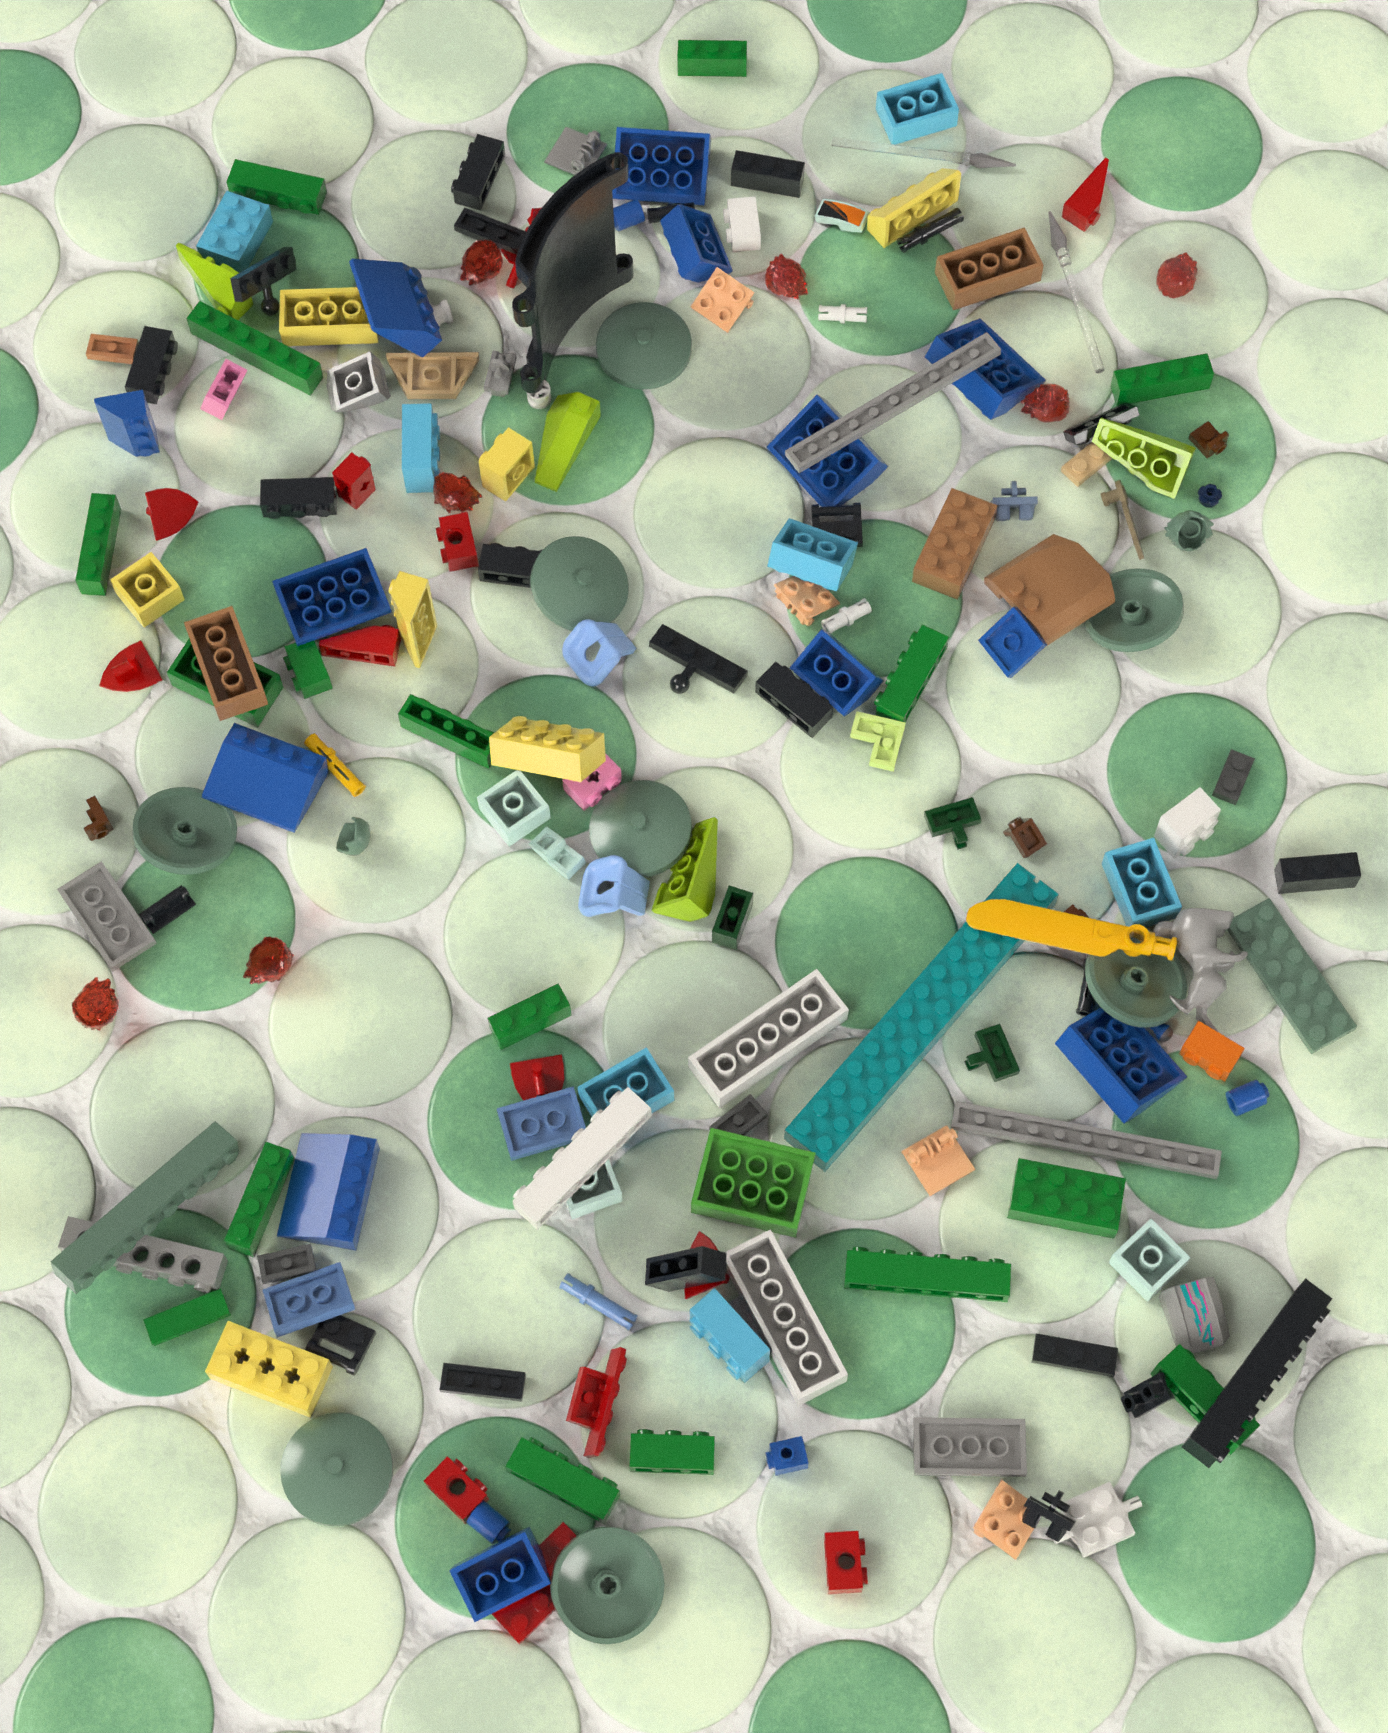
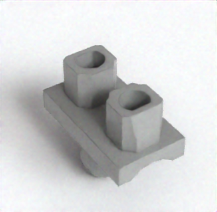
[484,350,517,397]

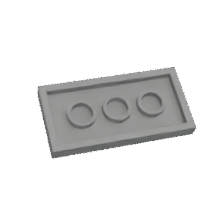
[57,861,157,972]
[913,1417,1027,1477]

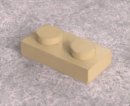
[1061,442,1113,487]

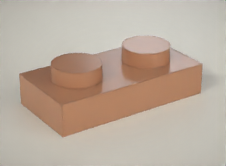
[86,334,139,364]

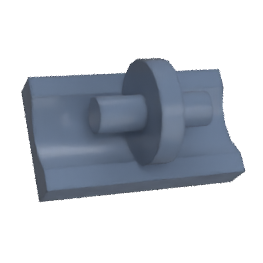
[991,481,1038,521]

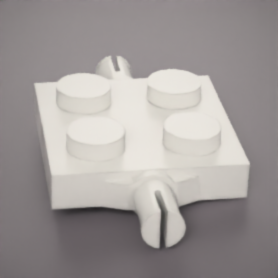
[1054,1482,1142,1558]

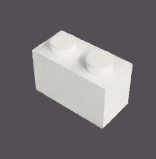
[723,196,761,252]

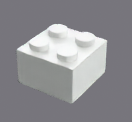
[1154,787,1221,859]

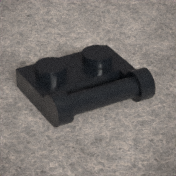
[811,503,863,547]
[305,1315,376,1376]

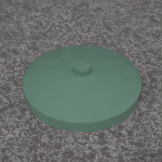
[596,302,692,390]
[530,536,629,631]
[1084,568,1184,652]
[589,780,692,877]
[132,787,237,875]
[1085,938,1187,1028]
[280,1413,393,1526]
[550,1526,665,1644]

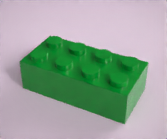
[167,638,284,728]
[1007,1158,1126,1239]

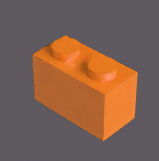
[1179,1021,1245,1082]

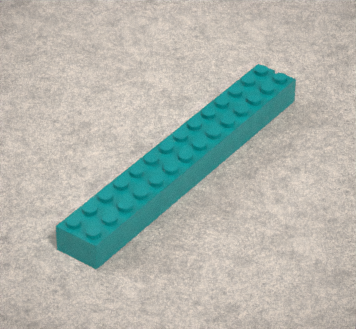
[784,863,1059,1172]

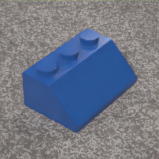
[660,204,733,283]
[94,390,160,457]
[790,629,884,717]
[449,1527,551,1622]

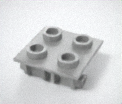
[544,127,607,175]

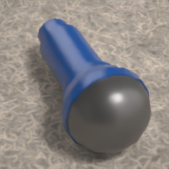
[1149,1024,1173,1042]

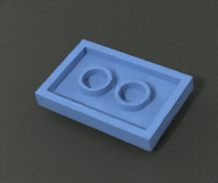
[497,1086,586,1161]
[262,1262,355,1338]

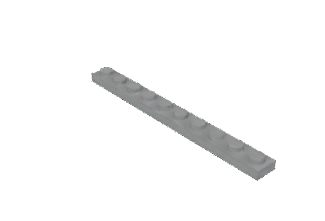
[785,332,1001,473]
[951,1101,1222,1179]

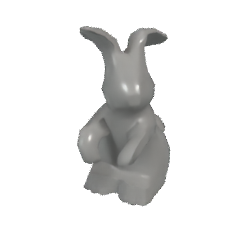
[1153,908,1248,1032]

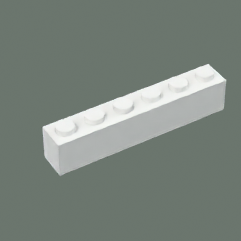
[513,1087,652,1230]

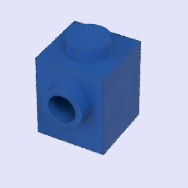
[765,1436,809,1476]

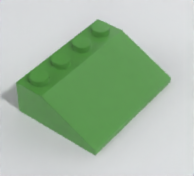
[691,1128,816,1238]

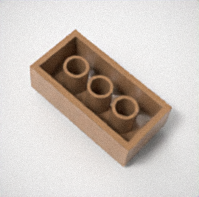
[935,227,1044,310]
[912,488,998,600]
[184,606,268,721]

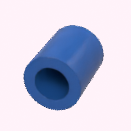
[613,199,645,232]
[1226,1080,1269,1116]
[467,1501,511,1545]

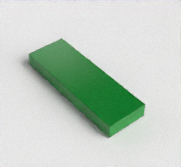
[143,1288,231,1347]

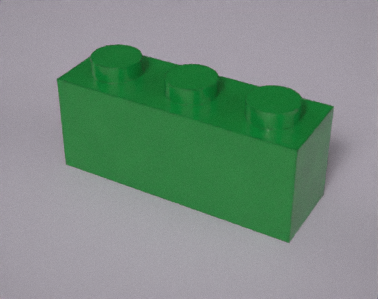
[677,40,747,77]
[487,983,572,1050]
[629,1429,715,1475]

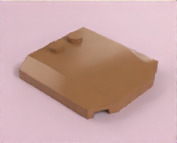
[984,534,1115,646]

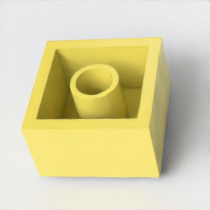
[479,427,535,502]
[110,552,185,628]

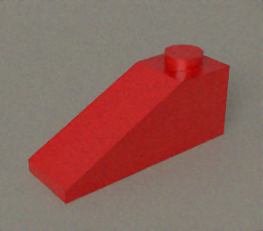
[1062,157,1109,232]
[319,625,401,667]

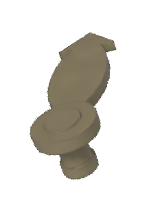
[1100,480,1144,560]

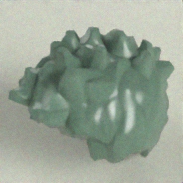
[1164,510,1214,552]

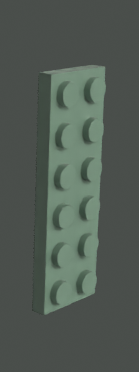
[1227,898,1357,1054]

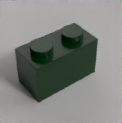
[712,885,754,950]

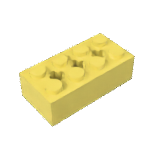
[279,287,379,346]
[489,716,606,782]
[205,1321,333,1418]

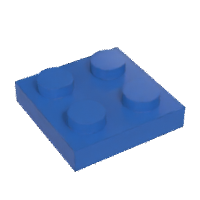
[978,607,1047,678]

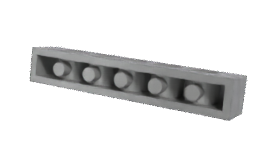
[58,1216,228,1293]

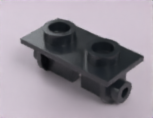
[138,885,196,934]

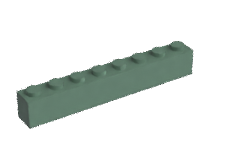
[50,1121,239,1294]

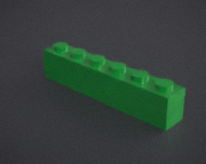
[186,301,323,396]
[844,1247,1011,1302]

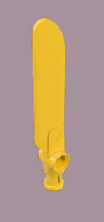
[966,899,1177,961]

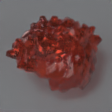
[460,239,503,286]
[1156,252,1198,299]
[764,254,808,300]
[1021,383,1070,423]
[433,472,482,513]
[243,936,294,985]
[72,977,119,1031]

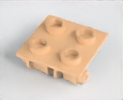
[691,267,755,333]
[774,576,840,626]
[901,1125,976,1196]
[973,1480,1034,1560]

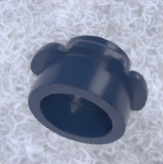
[1198,484,1222,507]

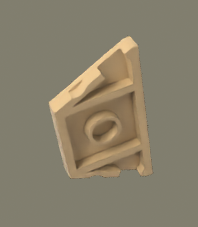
[386,352,479,399]

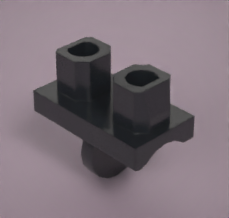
[1121,1372,1175,1418]
[1022,1490,1076,1542]

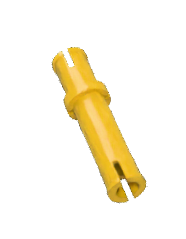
[304,733,366,797]

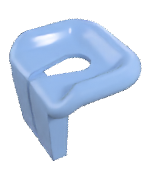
[562,619,637,687]
[578,855,650,917]

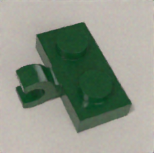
[924,797,981,850]
[964,1023,1020,1082]

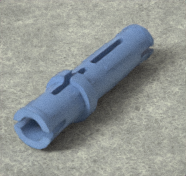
[559,1273,638,1331]

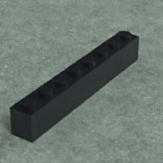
[1181,1278,1333,1468]

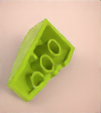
[175,242,254,320]
[535,392,601,492]
[1092,418,1196,499]
[651,817,718,922]

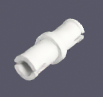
[818,304,867,324]
[821,598,872,634]

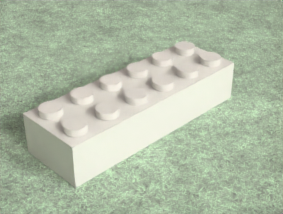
[688,969,849,1108]
[724,1229,848,1406]

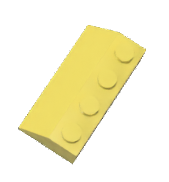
[867,168,961,248]
[389,571,437,668]

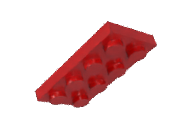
[492,1522,576,1645]

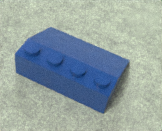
[612,127,711,206]
[349,258,442,358]
[925,318,1046,420]
[767,394,889,507]
[272,548,392,646]
[202,723,328,833]
[1055,1008,1187,1124]
[277,1133,380,1251]

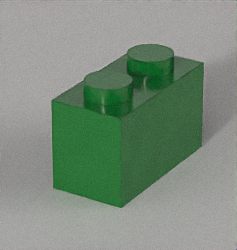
[283,640,333,699]

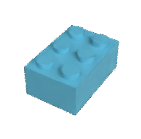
[876,73,959,146]
[196,191,273,273]
[402,403,440,493]
[767,518,858,591]
[1102,838,1182,928]
[577,1047,675,1117]
[689,1288,770,1383]

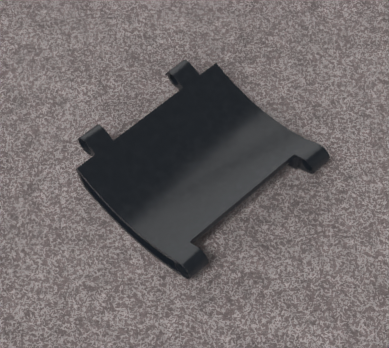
[512,152,634,394]

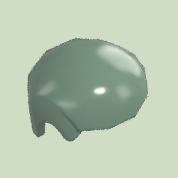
[336,817,371,856]

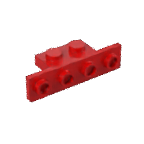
[566,1347,627,1458]

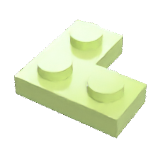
[850,711,906,772]

